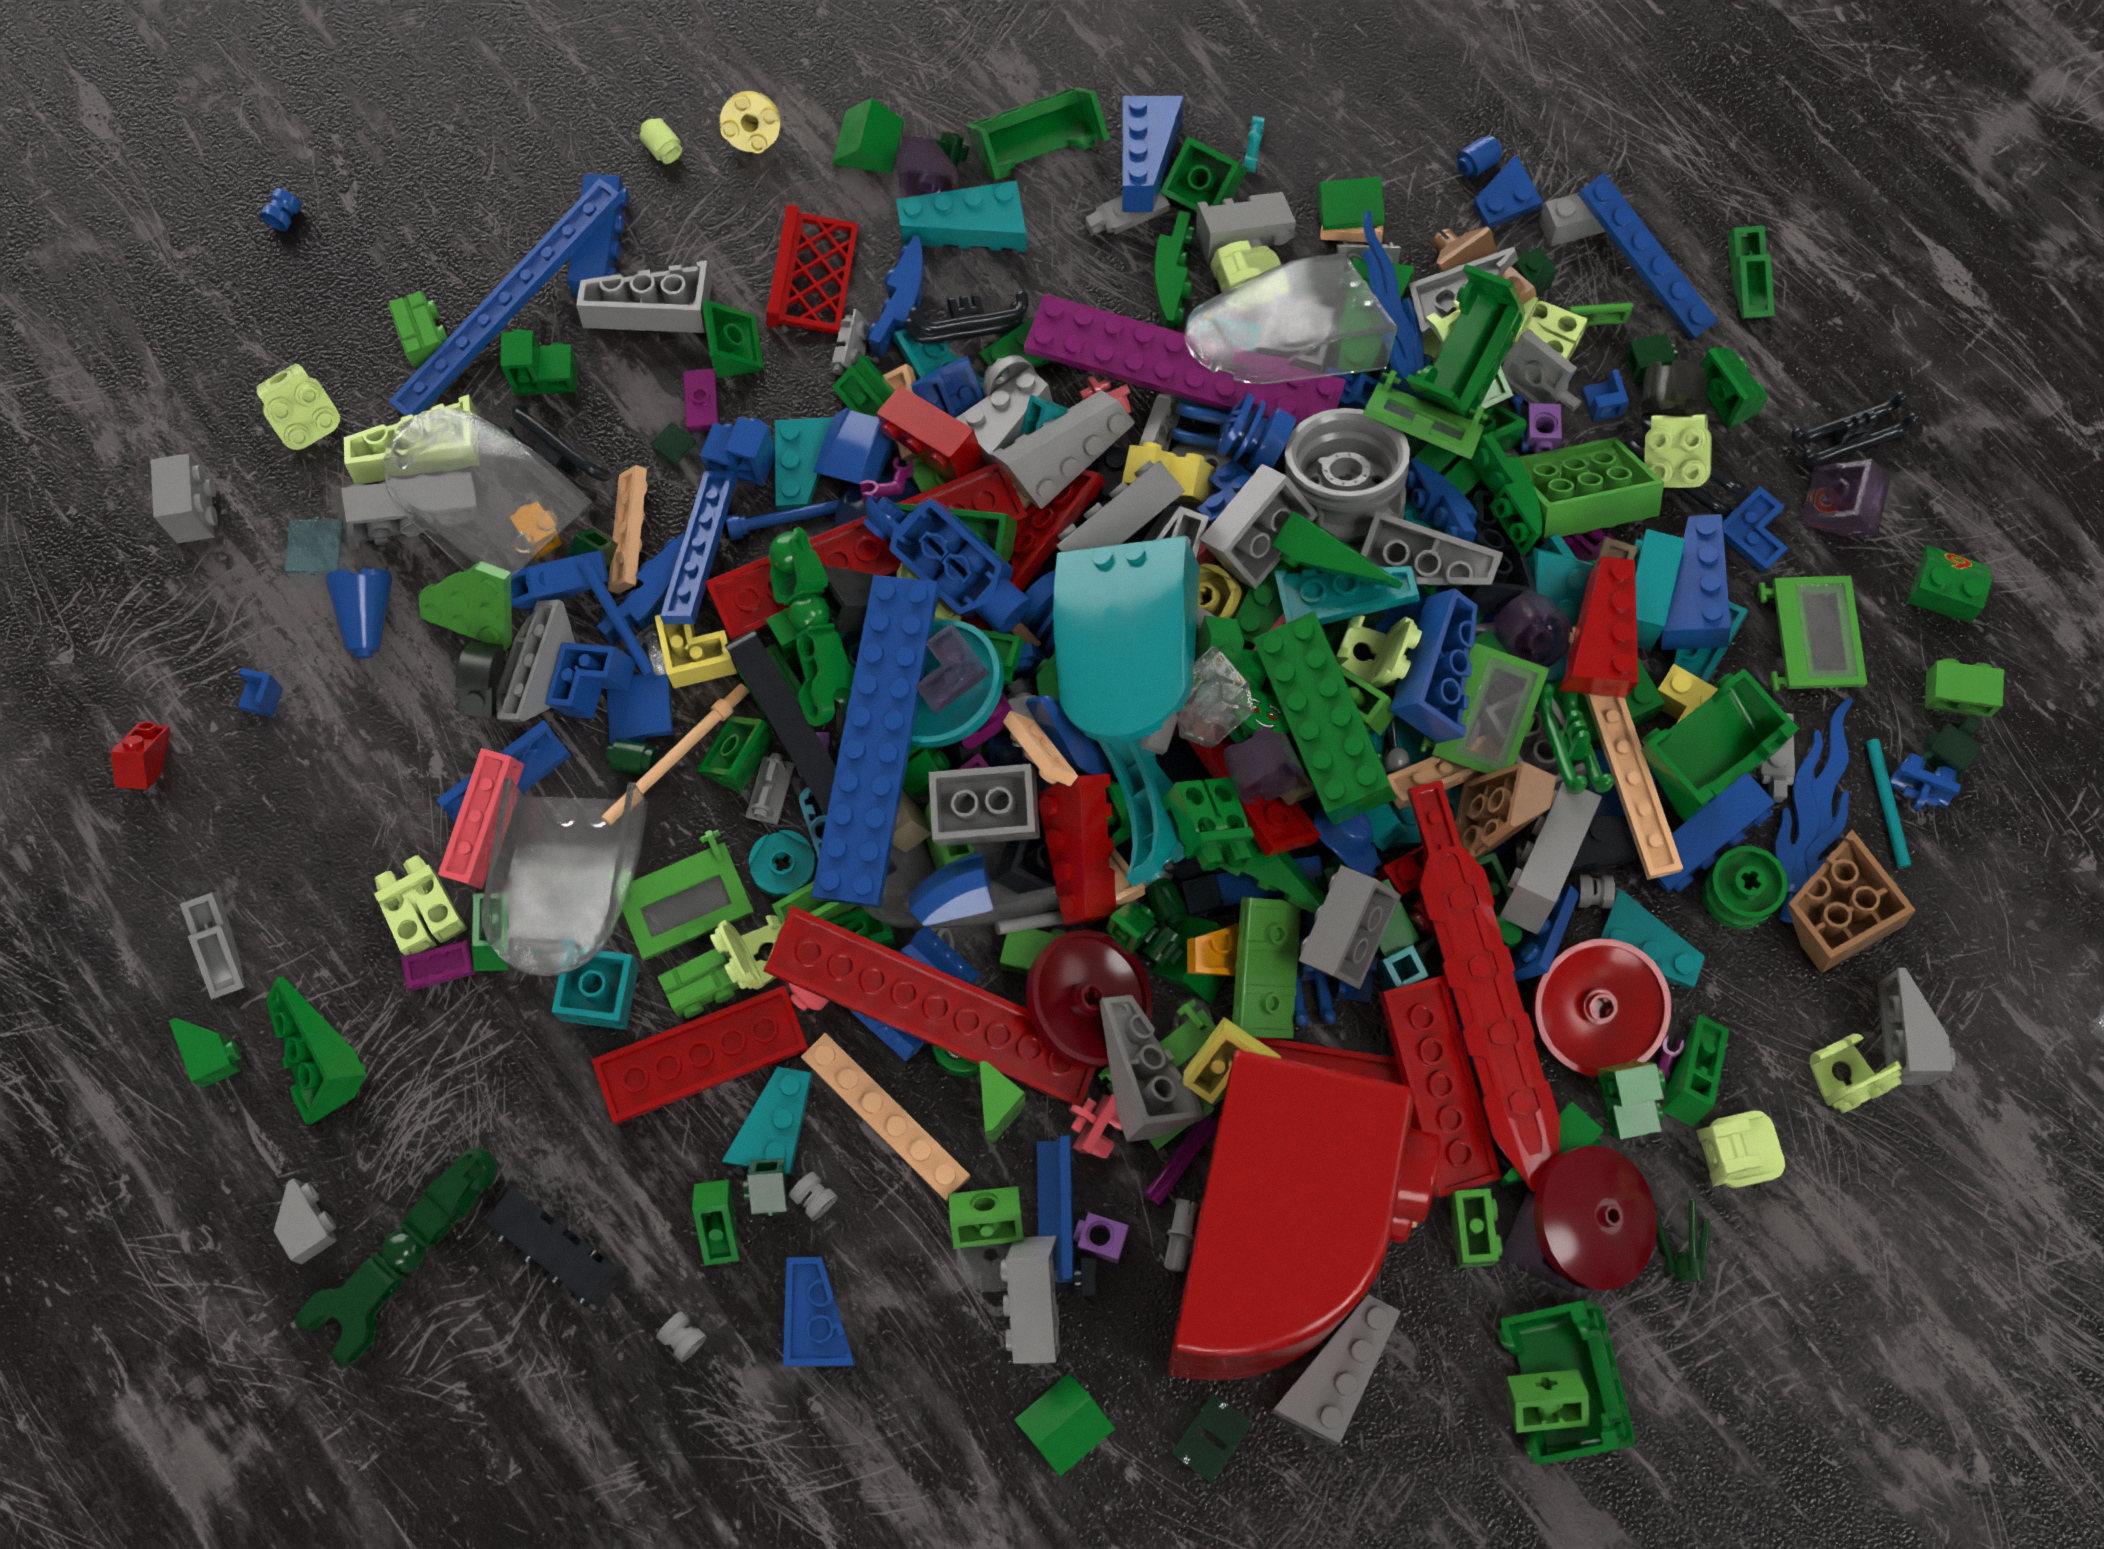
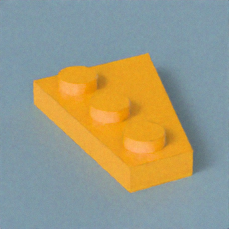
[1187,923,1239,977]

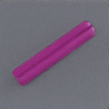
[1145,1115,1218,1205]

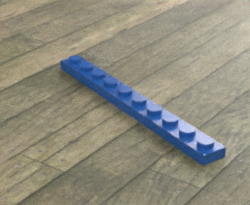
[388,178,624,417]

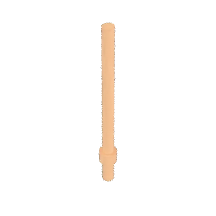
[601,683,749,826]

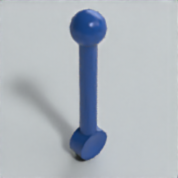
[1511,394,1529,452]

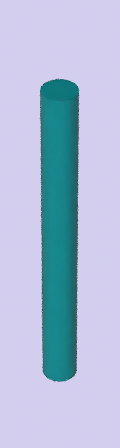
[1866,739,1911,869]

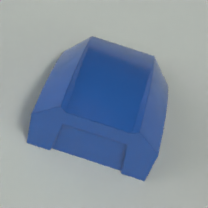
[814,407,895,484]
[909,852,993,926]

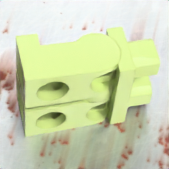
[1511,297,1588,361]
[374,855,468,956]

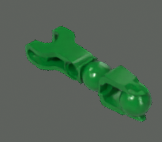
[769,527,855,726]

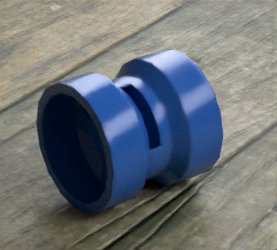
[259,188,302,231]

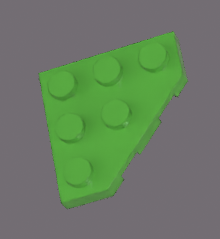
[419,561,512,651]

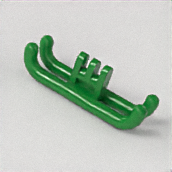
[1538,682,1614,795]

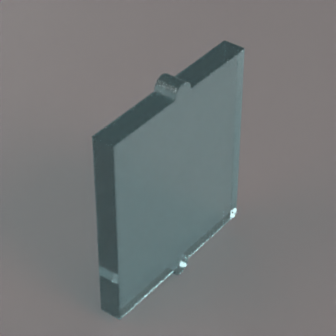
[285,517,343,576]

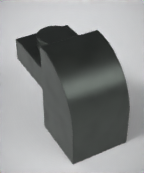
[455,641,503,718]

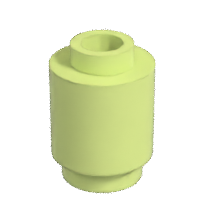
[639,118,682,164]

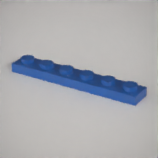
[1577,173,1718,341]
[660,470,737,625]

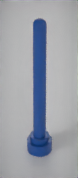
[726,499,840,541]

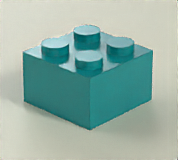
[552,946,639,1030]

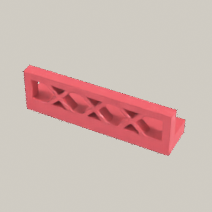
[438,748,525,889]

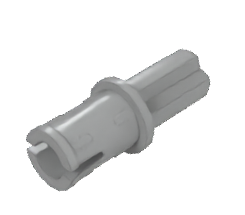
[1164,1199,1198,1272]

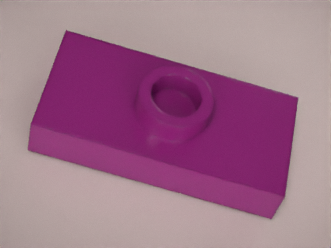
[683,368,719,432]
[401,940,476,991]

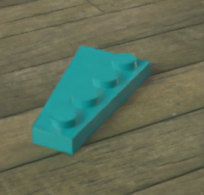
[1274,566,1420,625]

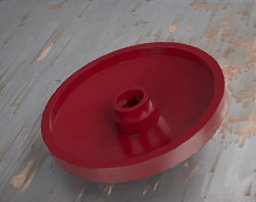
[1026,930,1153,1067]
[1533,1145,1657,1290]

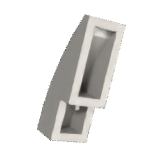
[180,892,245,999]

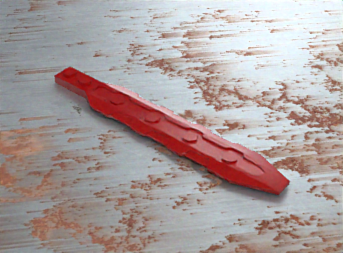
[1407,780,1560,1192]

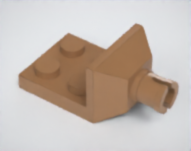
[1432,227,1537,305]

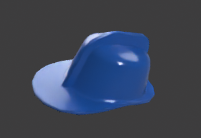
[1313,808,1378,874]

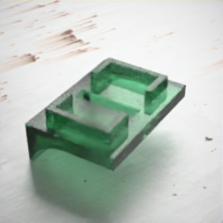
[1171,1393,1253,1484]

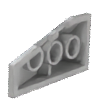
[1361,511,1503,585]
[1100,995,1204,1142]

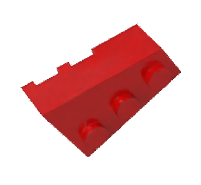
[877,385,985,481]

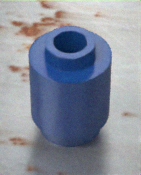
[1456,136,1502,178]

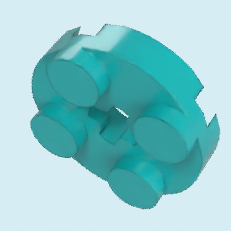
[749,830,816,897]

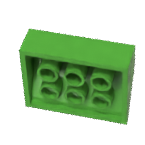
[1518,437,1664,540]

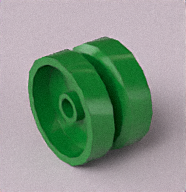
[1701,846,1788,930]

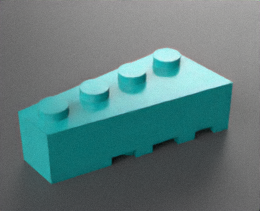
[896,180,1028,253]

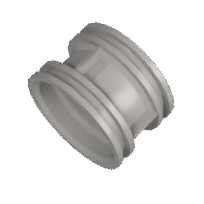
[1284,408,1410,552]

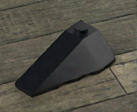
[993,775,1060,900]

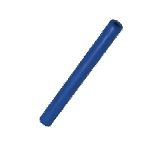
[578,559,656,677]

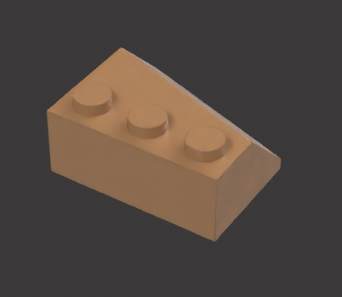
[1455,761,1557,860]
[1788,829,1915,973]

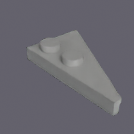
[1409,247,1518,338]

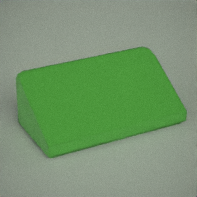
[1563,302,1633,326]

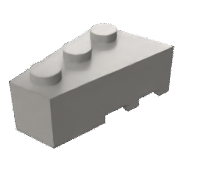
[1195,192,1296,266]

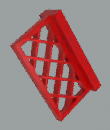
[766,204,859,335]

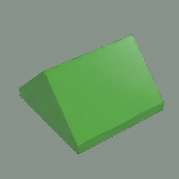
[979,1061,1026,1143]

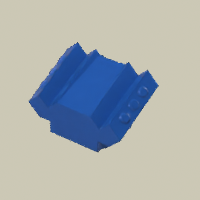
[851,926,980,1061]

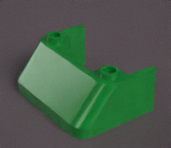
[966,87,1110,180]
[1406,263,1525,420]

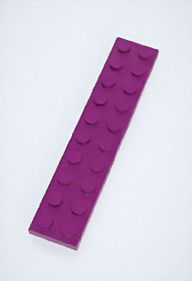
[1024,294,1346,429]

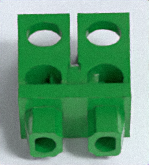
[1161,777,1254,871]

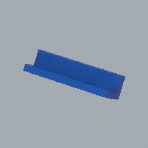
[436,720,571,823]
[1037,1136,1074,1283]

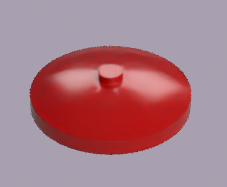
[1532,938,1671,1077]

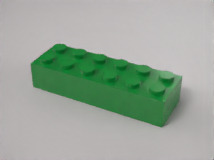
[1252,611,1397,826]

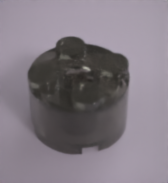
[1640,360,1709,418]

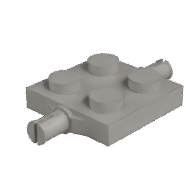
[1502,329,1582,412]

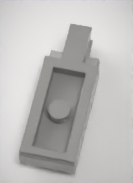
[1085,189,1170,236]
[1758,713,1795,803]

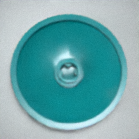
[911,620,1004,748]

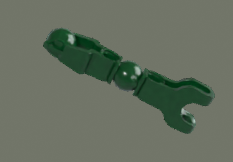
[295,1147,498,1368]

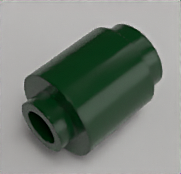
[606,738,657,776]
[1145,878,1189,930]

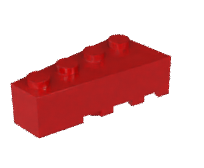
[1559,556,1638,698]
[1037,774,1116,925]

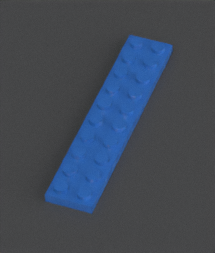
[811,575,940,908]

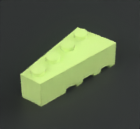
[344,395,481,484]

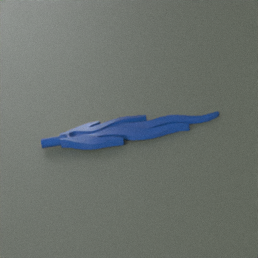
[1362,210,1437,430]
[1773,698,1853,923]

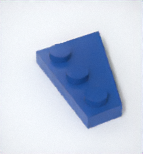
[1510,885,1580,982]
[783,1257,856,1367]

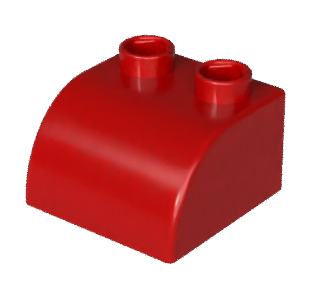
[1167,1050,1441,1381]

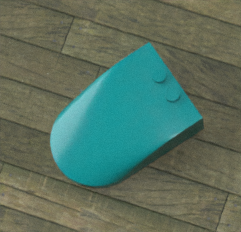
[1053,536,1200,743]

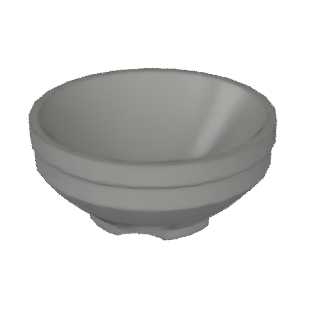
[983,355,1035,398]

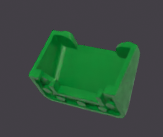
[1641,668,1800,823]
[1499,1301,1635,1466]

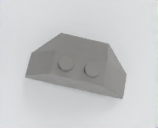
[496,600,576,722]

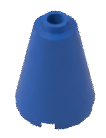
[326,568,392,659]

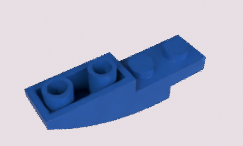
[867,235,925,358]
[1404,458,1478,543]
[596,533,685,647]

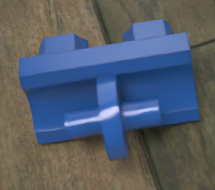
[1890,753,1961,811]

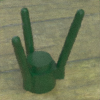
[1656,1198,1710,1282]

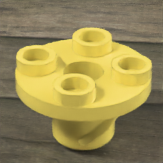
[720,91,781,153]

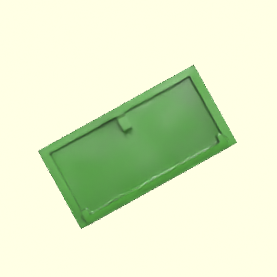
[1232,897,1302,1039]

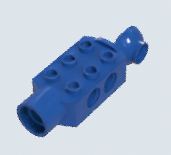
[863,495,1032,634]

